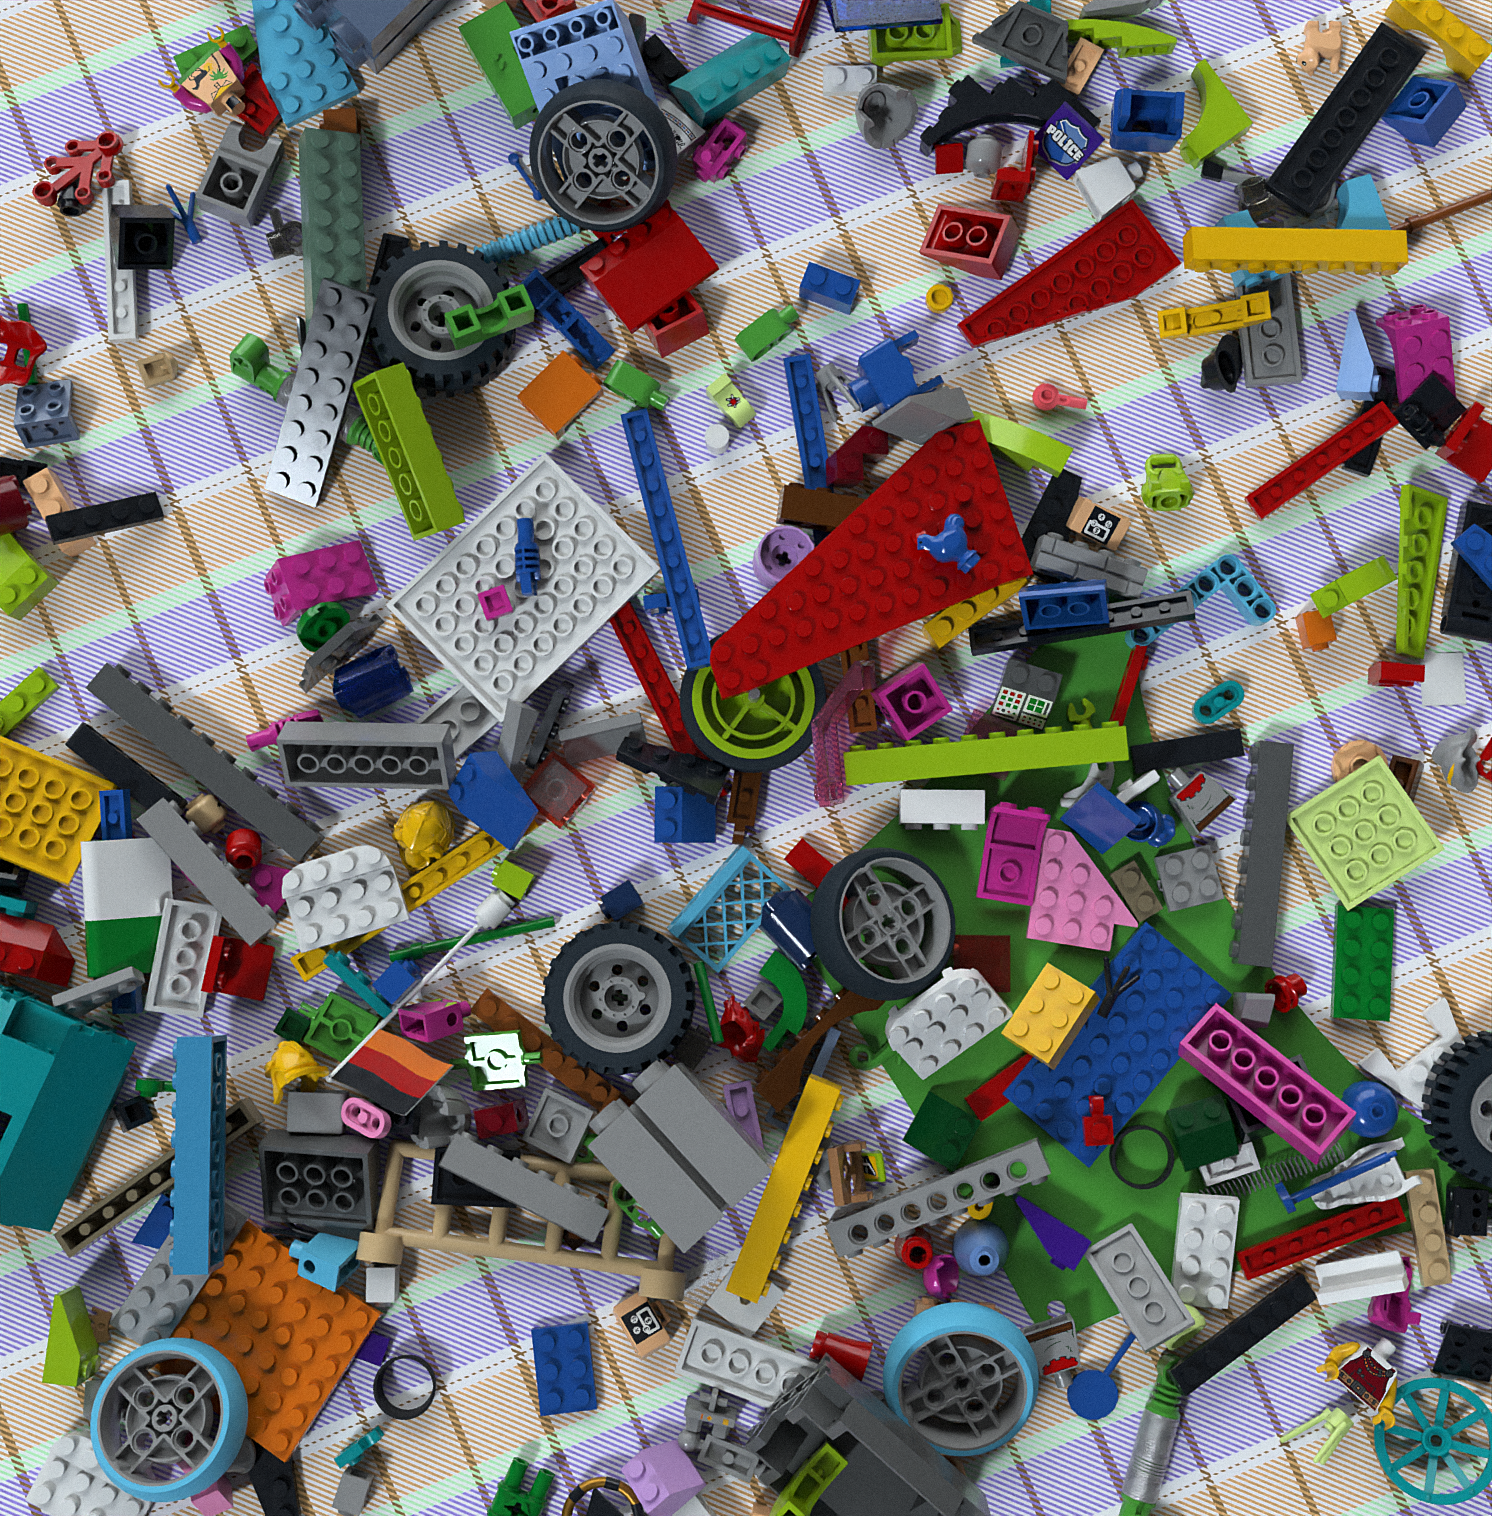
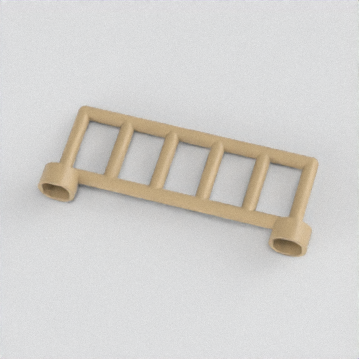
[356,1139,687,1301]

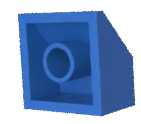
[1381,76,1467,147]
[654,786,717,843]

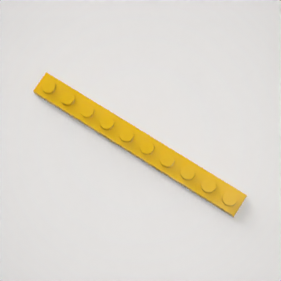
[290,819,539,982]

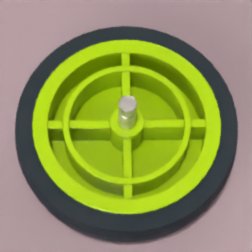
[679,631,827,773]

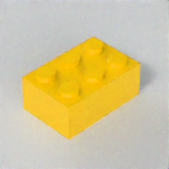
[1001,962,1100,1070]

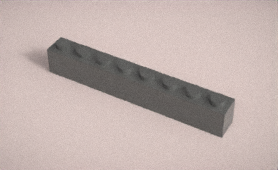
[1229,740,1294,968]

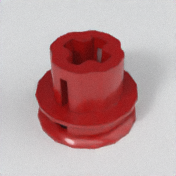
[1264,973,1307,1013]

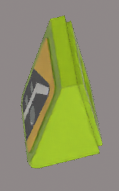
[861,1150,887,1182]

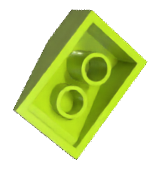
[0,533,60,620]
[42,1285,101,1387]

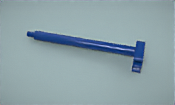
[1274,1150,1398,1214]

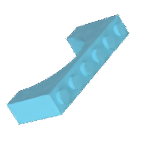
[1214,174,1392,288]

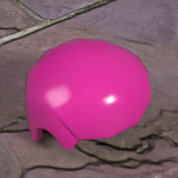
[922,1254,959,1299]

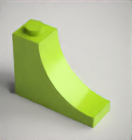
[1179,59,1253,170]

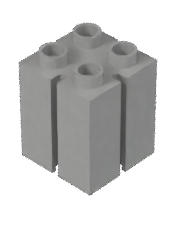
[587,1059,775,1254]

